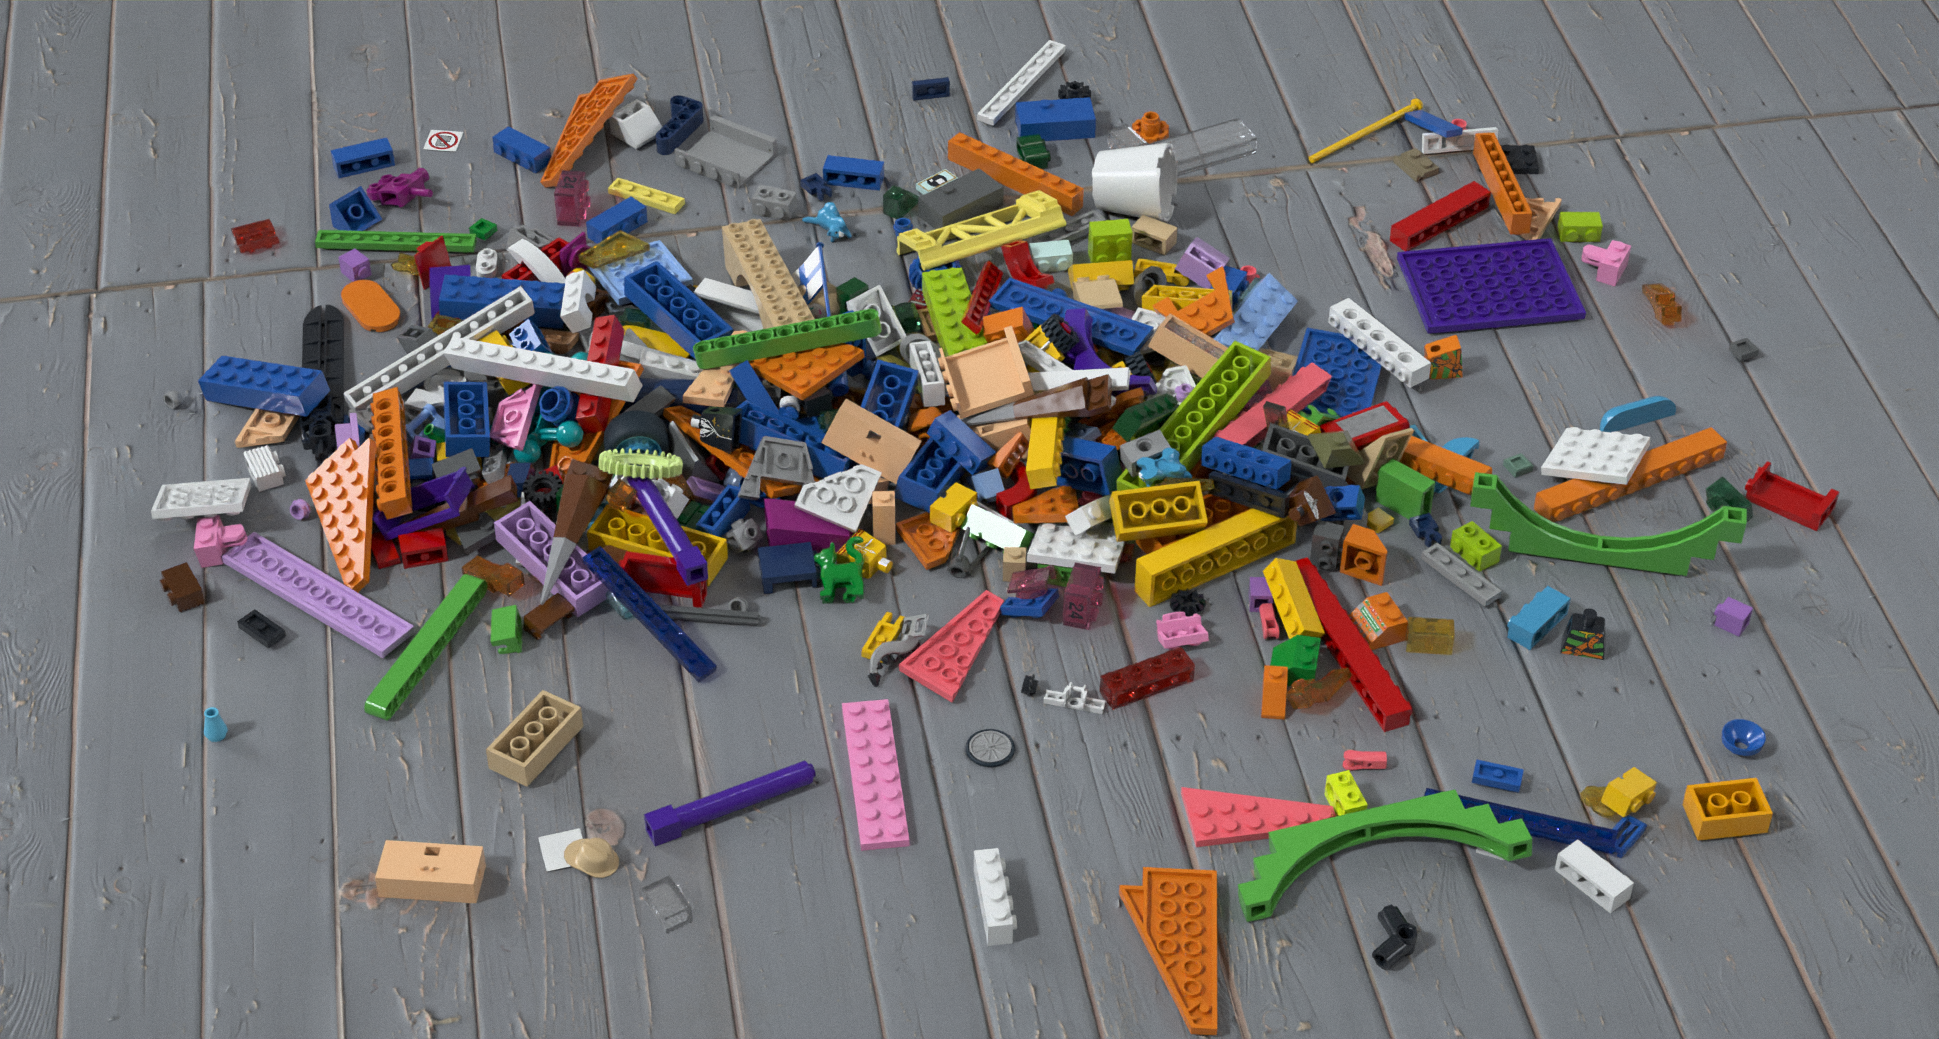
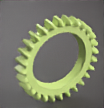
[598,448,683,479]

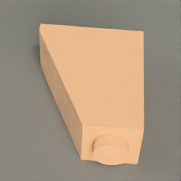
[872,491,896,545]

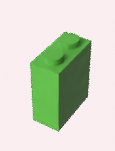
[1375,458,1435,519]

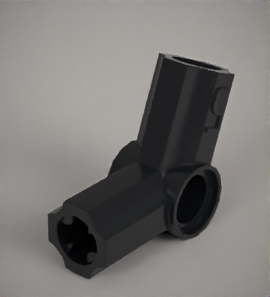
[1372,904,1418,969]

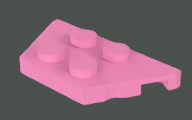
[490,384,542,451]

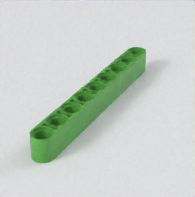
[693,309,882,369]
[364,574,488,720]

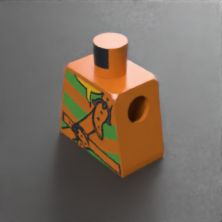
[1424,335,1463,380]

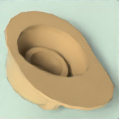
[564,838,619,878]

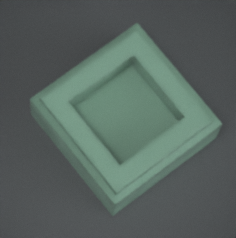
[1503,453,1534,478]

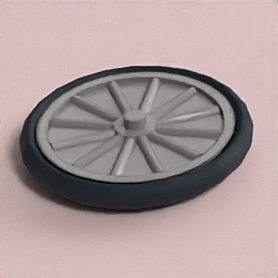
[965,729,1015,767]

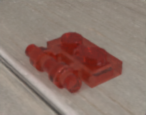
[231,219,280,254]

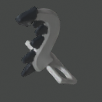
[867,613,929,687]

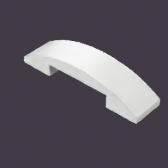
[507,239,566,283]

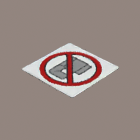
[423,130,463,152]

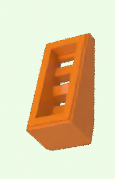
[987,432,1029,479]

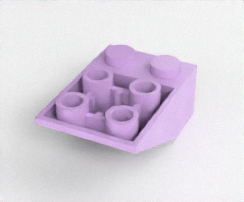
[1175,237,1230,289]

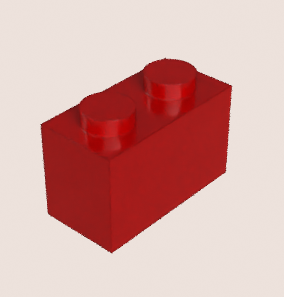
[398,528,448,569]

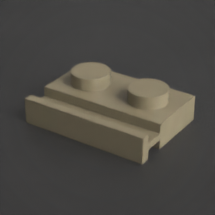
[1393,148,1439,182]

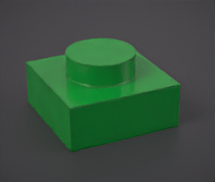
[469,218,498,241]

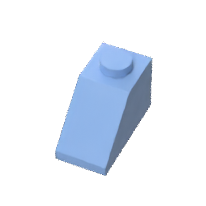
[966,468,1004,503]

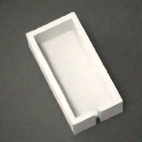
[694,278,763,331]

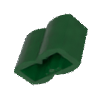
[1016,134,1051,169]

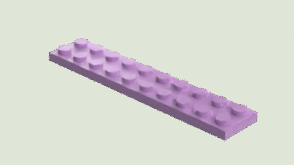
[221,532,415,658]

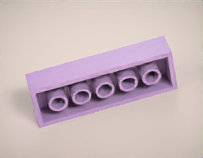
[494,501,613,618]

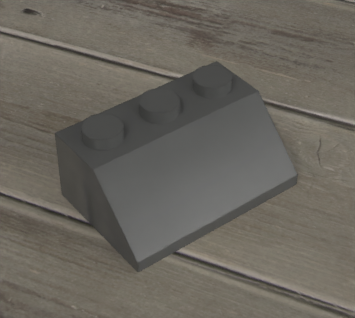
[668,421,721,493]

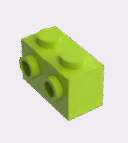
[1450,521,1502,572]

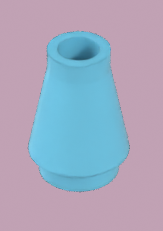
[204,707,228,742]

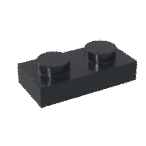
[237,609,286,649]

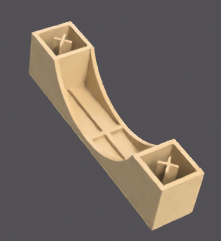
[722,219,814,329]

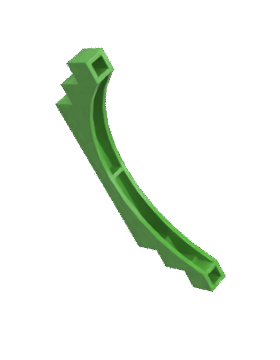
[1470,472,1747,576]
[1238,789,1532,922]

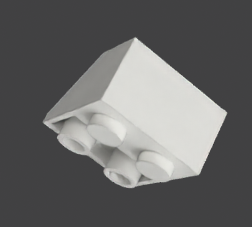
[609,99,662,149]

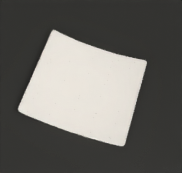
[538,828,583,871]

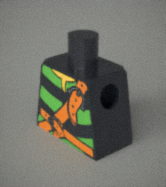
[1560,608,1606,660]

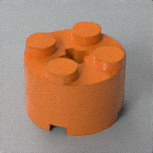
[906,407,942,454]

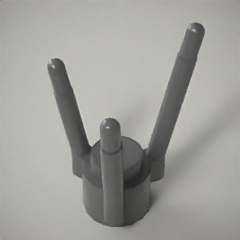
[947,526,990,578]

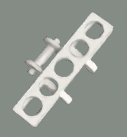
[1043,682,1105,714]

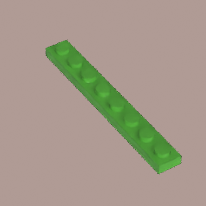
[315,230,477,253]

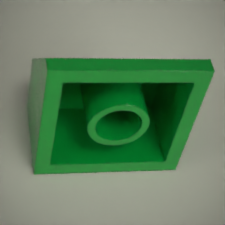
[1270,635,1321,690]

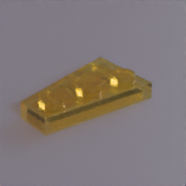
[579,230,650,269]

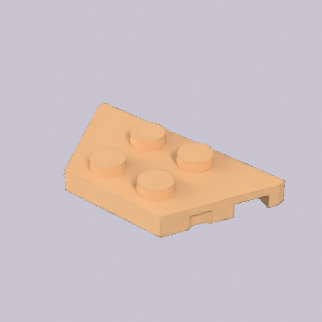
[1505,198,1562,240]
[235,408,300,448]

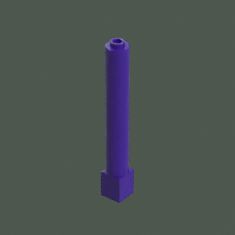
[627,476,708,586]
[644,760,816,847]

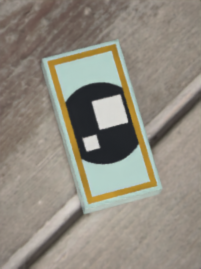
[916,169,958,195]

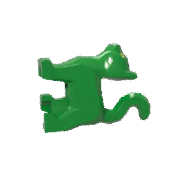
[814,536,864,604]

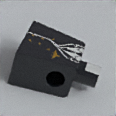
[691,406,743,454]

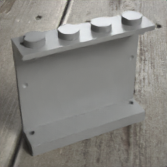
[674,115,778,189]

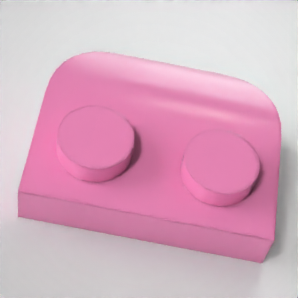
[1156,612,1209,650]

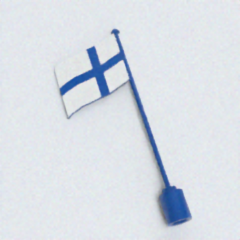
[791,242,849,396]

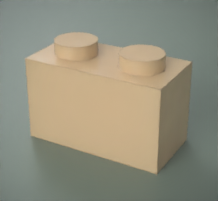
[1131,215,1178,255]

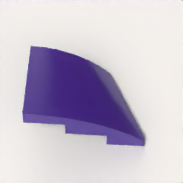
[430,265,471,324]

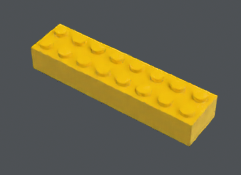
[1135,507,1297,607]

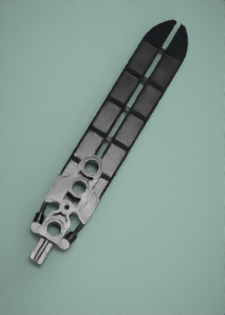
[300,305,344,463]

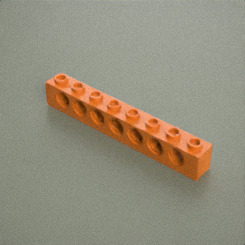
[370,387,413,520]

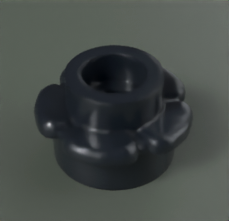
[1021,674,1039,697]

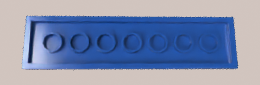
[989,278,1154,356]

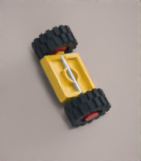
[1024,313,1079,373]

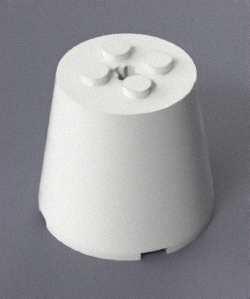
[1092,143,1177,222]

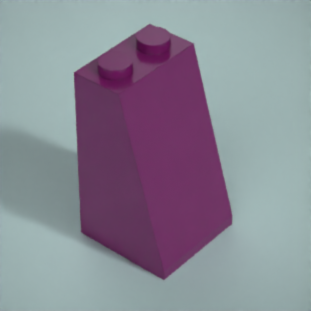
[764,498,853,554]

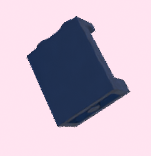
[758,542,821,594]

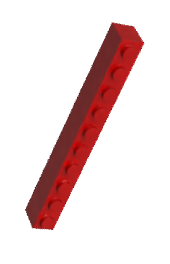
[1296,557,1412,732]

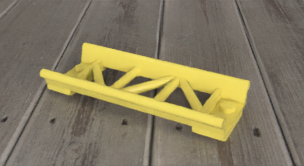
[896,190,1066,271]

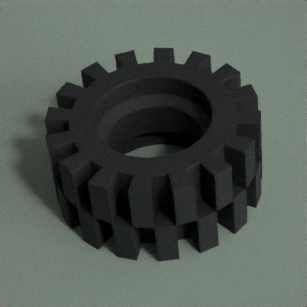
[523,470,563,512]

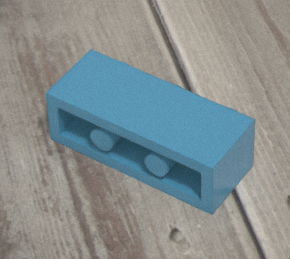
[1507,586,1571,650]

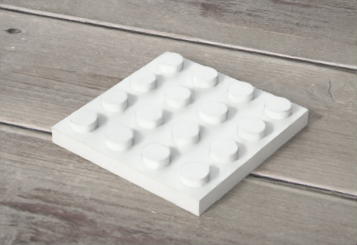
[1541,427,1650,485]
[151,478,251,521]
[1027,522,1126,573]

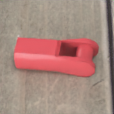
[1259,603,1279,639]
[1342,750,1387,771]

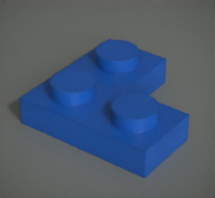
[1000,588,1059,618]

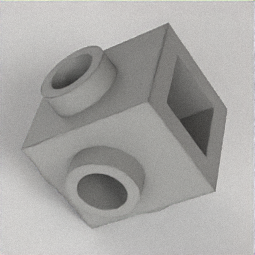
[723,518,763,554]

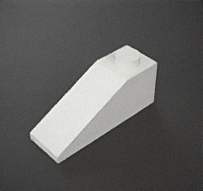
[1065,495,1112,536]

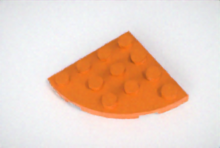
[748,343,865,401]

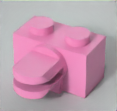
[1581,240,1631,286]
[194,515,248,568]

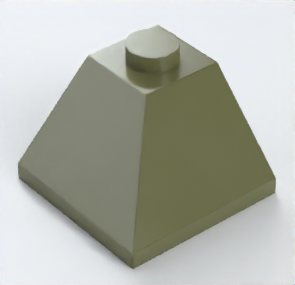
[1308,430,1364,468]

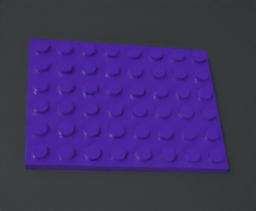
[1397,238,1586,334]

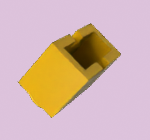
[930,482,978,533]
[1601,767,1657,817]

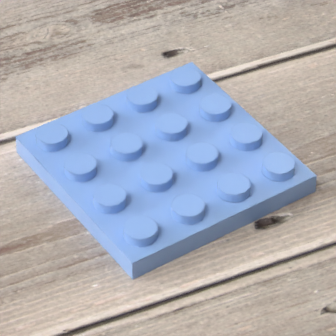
[586,240,693,306]

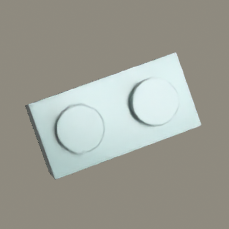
[1029,240,1073,273]

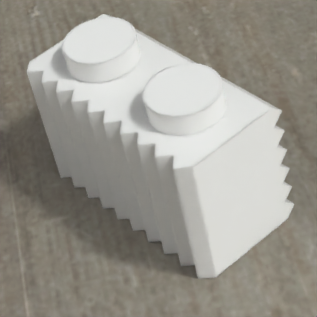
[244,445,286,492]

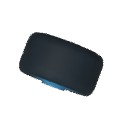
[604,410,670,466]

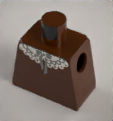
[1289,475,1336,526]

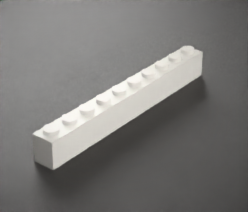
[343,286,535,411]
[443,337,643,402]

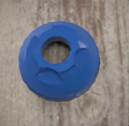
[1721,719,1766,756]

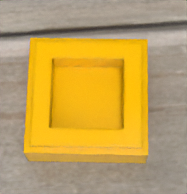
[1367,507,1394,533]

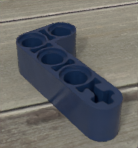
[656,95,704,155]

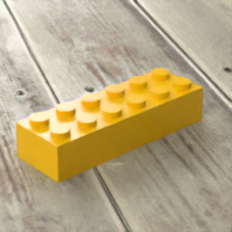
[587,504,728,587]

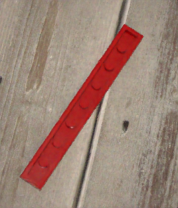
[961,261,1003,335]

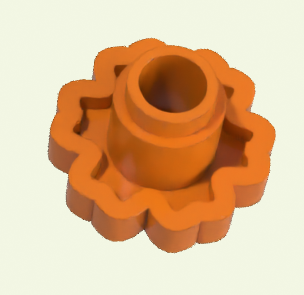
[1131,111,1169,145]

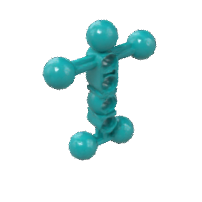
[490,352,588,464]

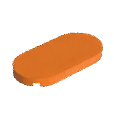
[341,280,401,332]

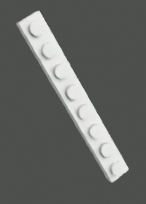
[977,40,1066,126]

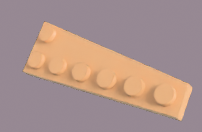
[683,330,747,407]

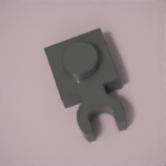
[605,302,642,320]

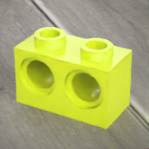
[1324,770,1368,816]

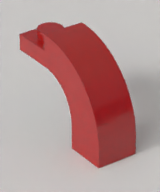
[1001,240,1055,290]
[996,461,1037,521]

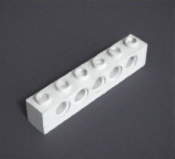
[1328,298,1431,388]

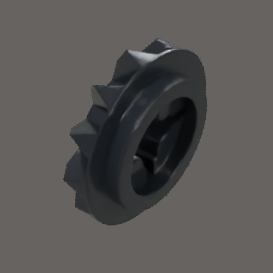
[1170,588,1206,617]

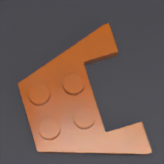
[1152,266,1235,337]

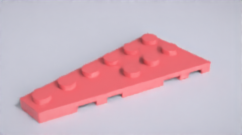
[899,590,1004,703]
[1181,787,1336,847]

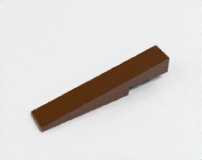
[394,475,518,545]

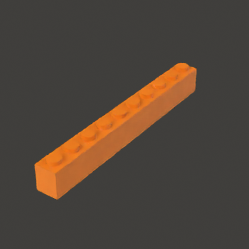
[1534,427,1727,522]

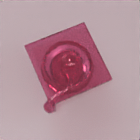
[1007,565,1056,599]

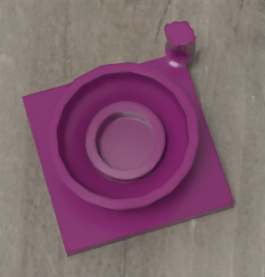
[560,232,594,277]

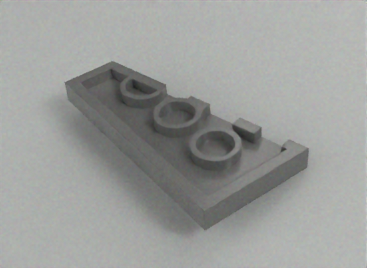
[442,500,496,555]

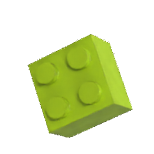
[1088,219,1133,263]

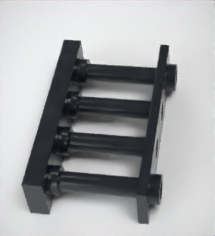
[1208,471,1310,518]

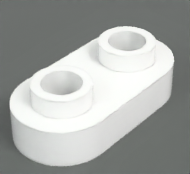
[476,248,498,278]

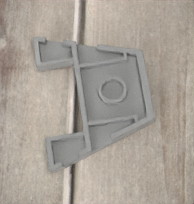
[738,436,816,500]

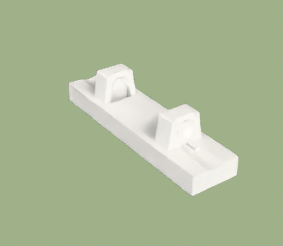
[1422,127,1498,154]

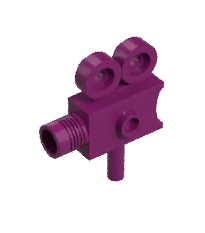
[366,168,433,207]

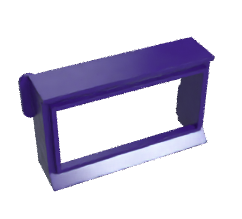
[372,467,475,541]

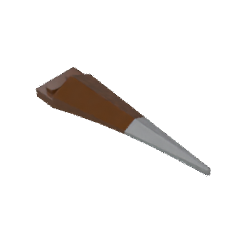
[961,374,1112,426]
[541,459,614,605]

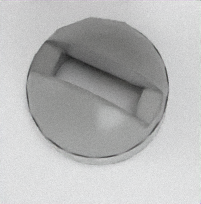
[163,390,182,409]
[729,597,748,611]

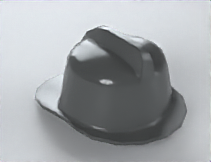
[1134,266,1167,308]

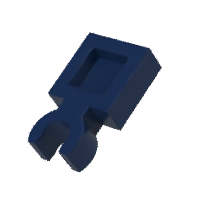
[800,173,832,201]
[1409,513,1442,548]

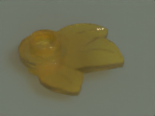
[391,251,419,275]
[1580,786,1619,818]

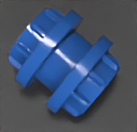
[539,386,580,427]

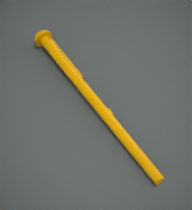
[1309,98,1423,163]

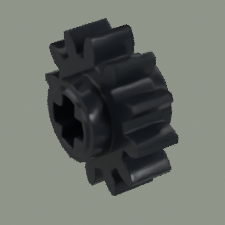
[1058,81,1091,99]

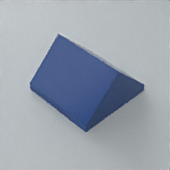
[329,186,382,231]

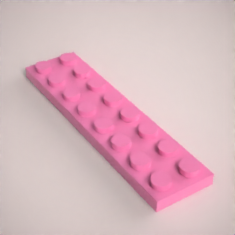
[842,699,909,851]

